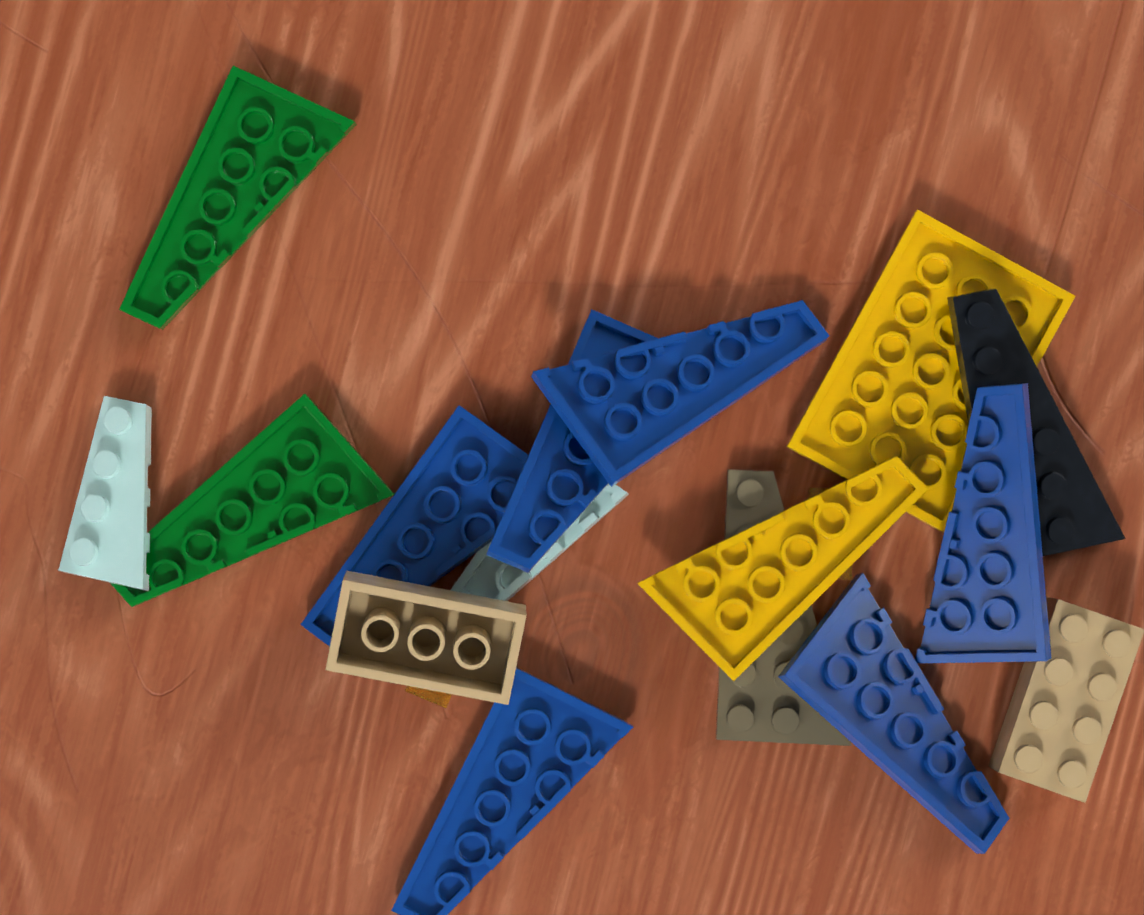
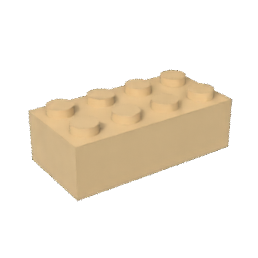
[325,571,527,705]
[988,597,1144,803]

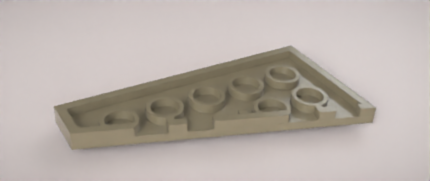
[715,469,852,746]

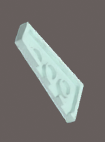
[58,396,152,591]
[451,483,629,601]

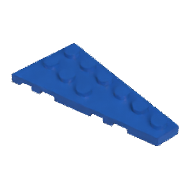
[531,300,830,487]
[486,309,658,573]
[915,383,1052,664]
[300,405,528,647]
[778,573,1010,854]
[391,667,634,915]

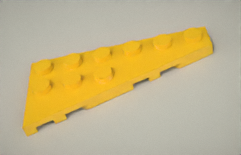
[637,456,929,681]

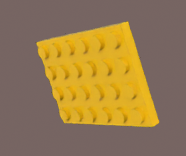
[786,209,1075,533]

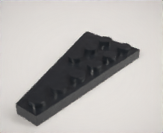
[947,289,1126,556]

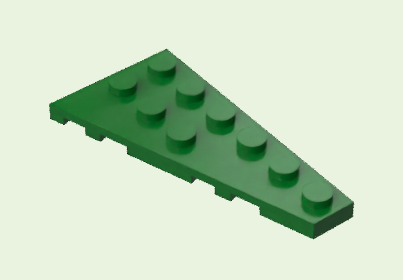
[119,66,357,330]
[110,394,395,607]

